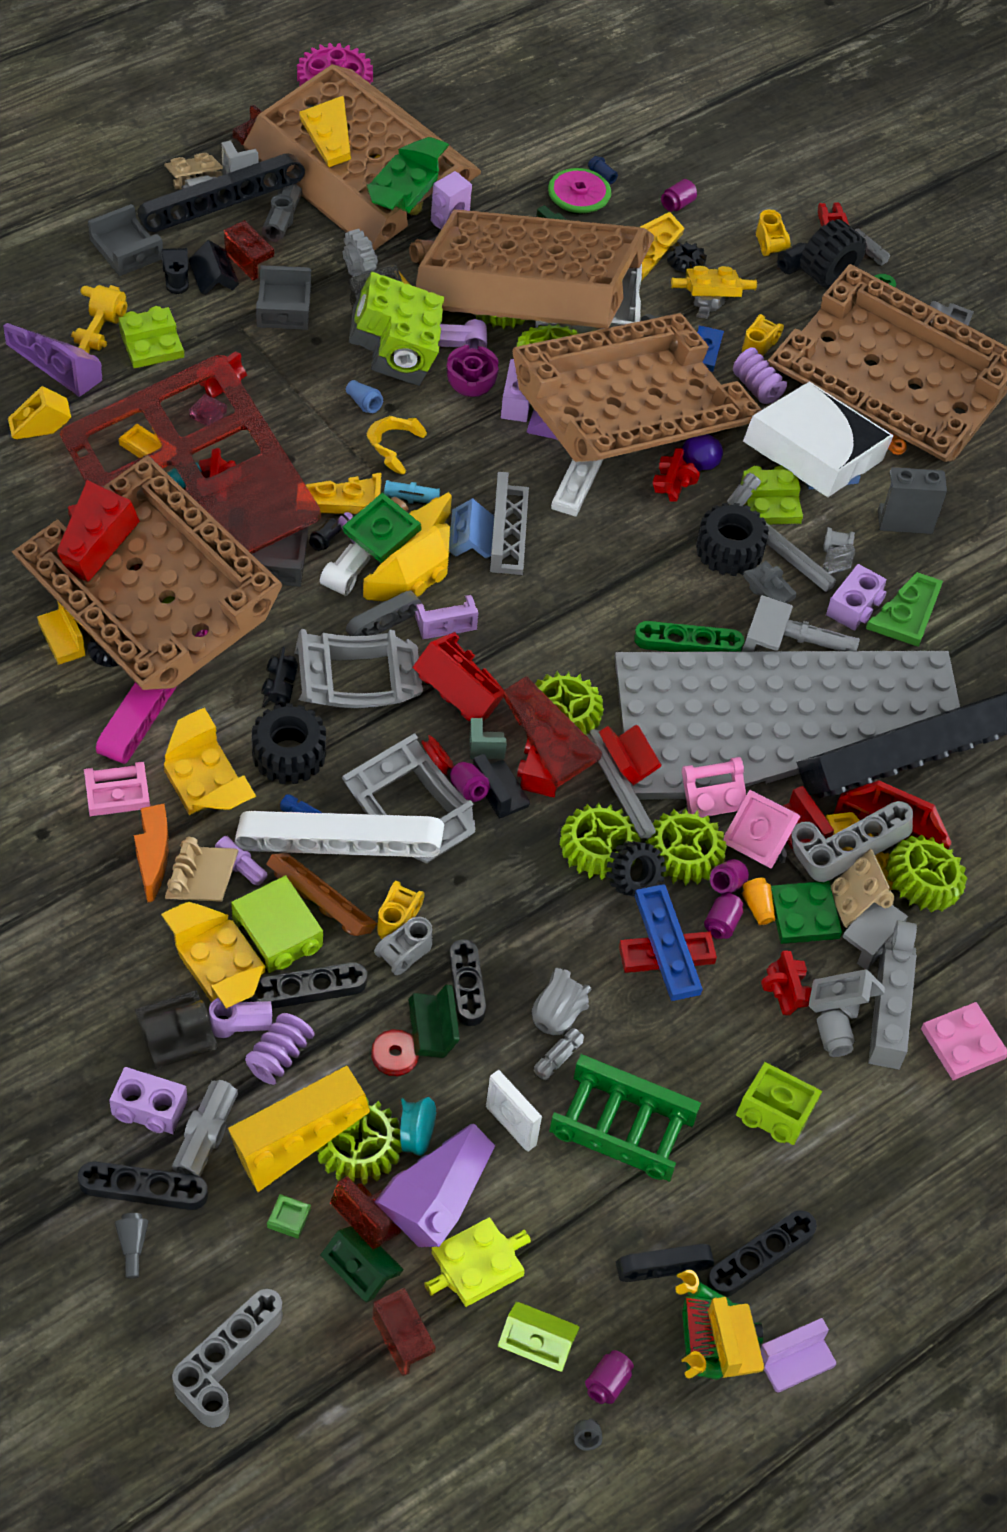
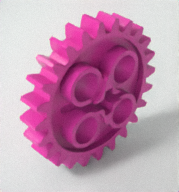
[297,43,373,86]

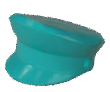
[400,1097,436,1156]

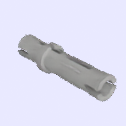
[784,620,860,651]

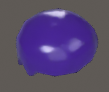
[682,434,723,471]

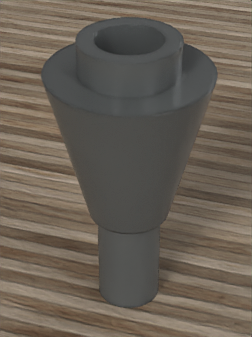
[115,1213,149,1279]

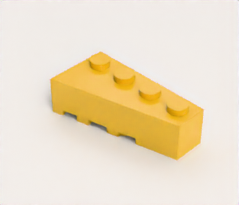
[228,1066,370,1192]

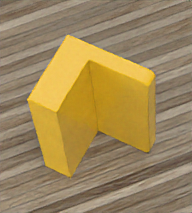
[37,601,86,665]
[708,1297,764,1378]

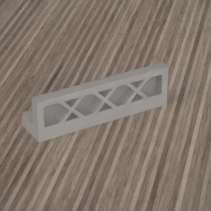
[490,472,529,575]

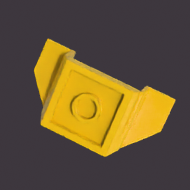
[164,707,256,815]
[161,902,265,1009]

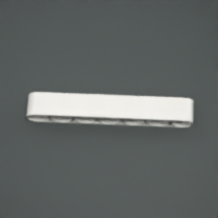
[235,811,444,857]

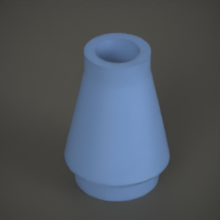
[346,380,383,413]

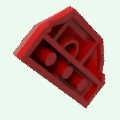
[834,781,952,850]

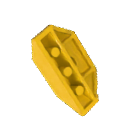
[363,523,450,601]

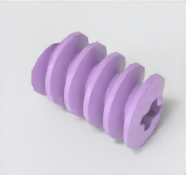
[733,348,787,404]
[245,1013,315,1085]

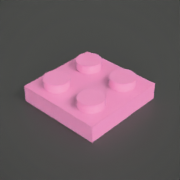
[723,790,800,869]
[921,1002,1007,1080]

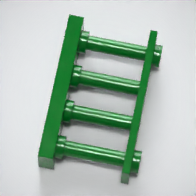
[549,1054,701,1182]

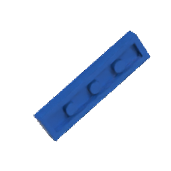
[634,884,703,1001]

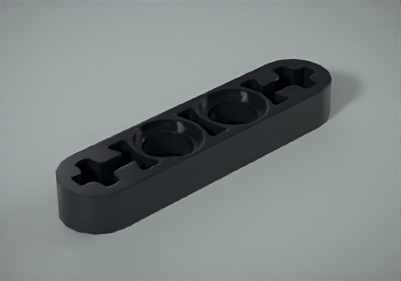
[246,963,367,1009]
[78,1161,208,1210]
[707,1210,817,1298]

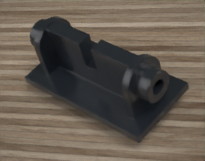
[261,647,298,708]

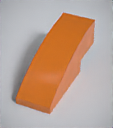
[134,804,169,903]

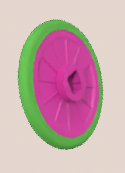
[548,168,611,213]

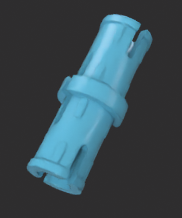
[384,480,440,504]

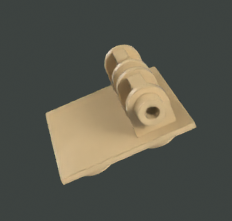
[164,153,223,190]
[165,837,239,902]
[831,849,894,928]

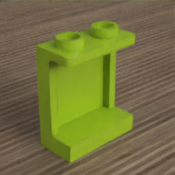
[231,875,323,973]

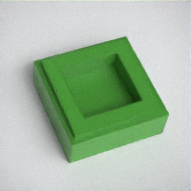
[267,1194,311,1239]

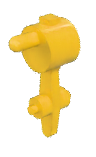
[71,285,127,353]

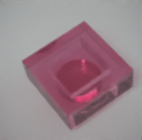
[189,394,227,428]

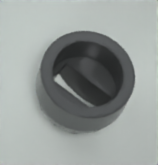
[573,1418,602,1451]

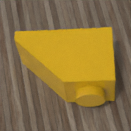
[8,386,71,439]

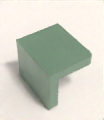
[469,718,507,759]

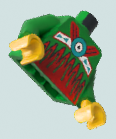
[675,1270,763,1380]

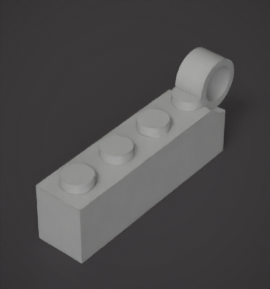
[868,920,917,1070]

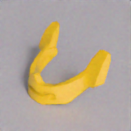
[367,416,427,475]

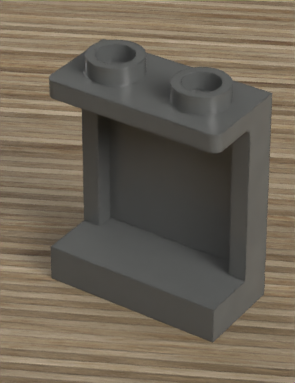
[88,204,163,276]
[256,265,311,330]
[878,467,947,534]
[249,513,308,587]

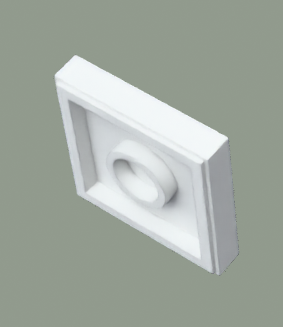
[486,1070,542,1152]

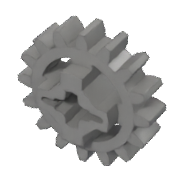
[342,229,378,286]

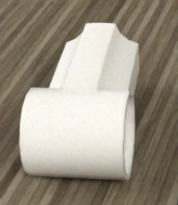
[320,543,370,596]

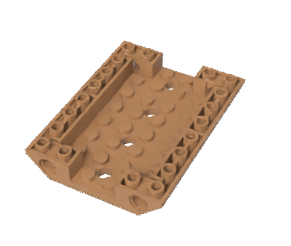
[243,64,481,250]
[416,209,654,329]
[768,264,1007,462]
[512,313,762,462]
[12,455,282,690]

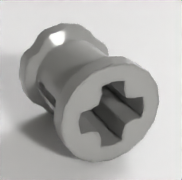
[823,527,855,556]

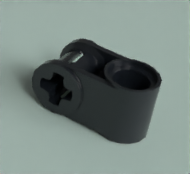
[162,248,189,294]

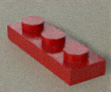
[619,931,717,973]

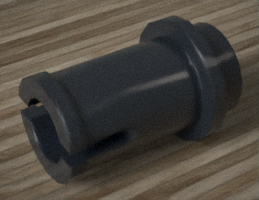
[309,518,341,551]

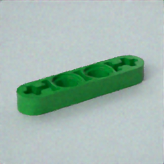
[634,621,744,652]

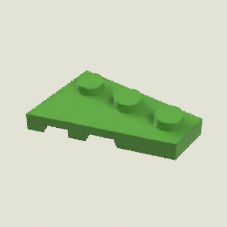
[866,572,943,647]

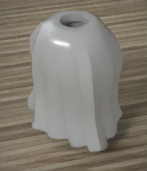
[531,968,592,1036]

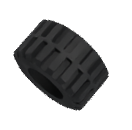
[800,219,867,289]
[696,503,769,576]
[251,704,326,784]

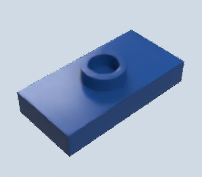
[697,325,724,372]

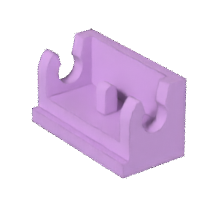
[415,595,478,640]

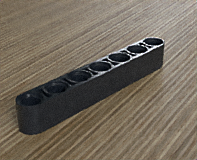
[137,153,305,232]

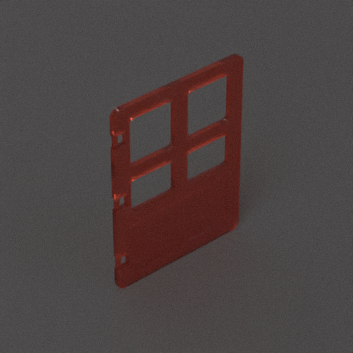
[60,355,321,571]

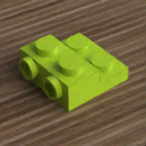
[119,306,184,368]
[741,465,803,525]
[736,1062,822,1145]

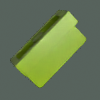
[497,1302,580,1372]

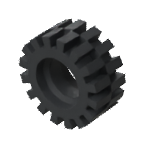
[607,841,666,897]

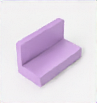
[760,1318,836,1392]

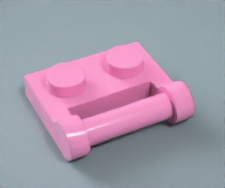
[682,757,746,818]
[84,762,150,816]

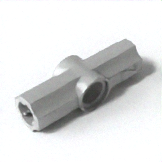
[172,1080,238,1177]

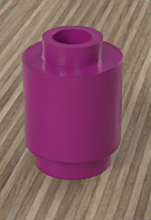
[661,179,697,212]
[450,762,490,802]
[710,859,749,894]
[704,893,743,939]
[585,1350,634,1404]

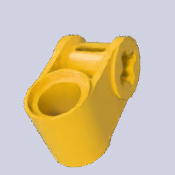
[756,209,791,256]
[742,314,784,356]
[377,881,425,939]

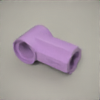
[438,319,487,349]
[208,998,272,1038]

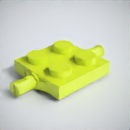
[424,1217,531,1307]

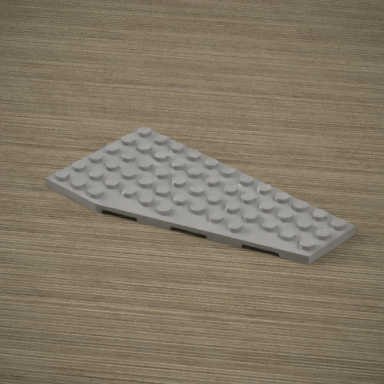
[614,651,960,800]

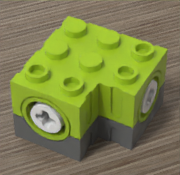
[349,271,444,386]

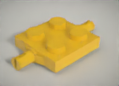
[671,266,757,297]

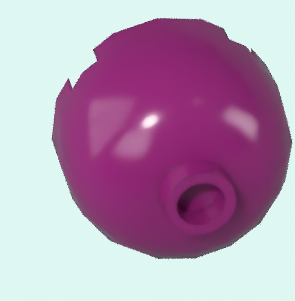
[446,345,499,397]

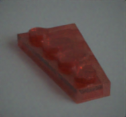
[503,676,602,788]

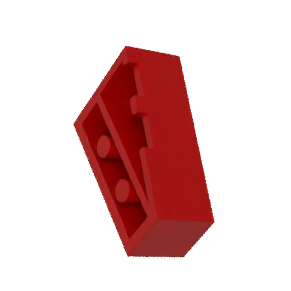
[57,480,140,582]
[412,632,506,721]

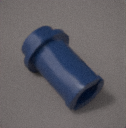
[588,156,618,185]

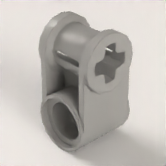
[374,917,432,975]

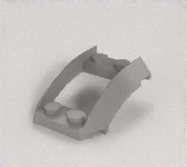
[294,629,423,708]
[342,733,475,863]

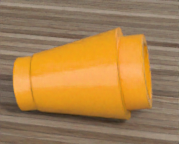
[742,878,776,925]

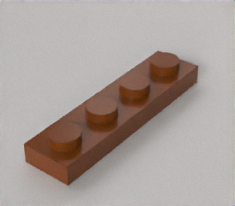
[266,852,377,936]

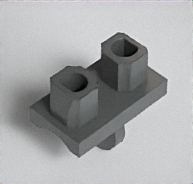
[743,561,797,603]

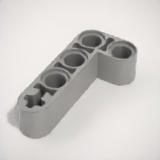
[792,801,913,882]
[172,1289,283,1428]

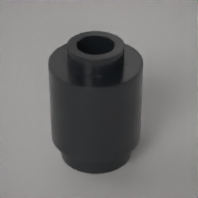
[777,242,807,275]

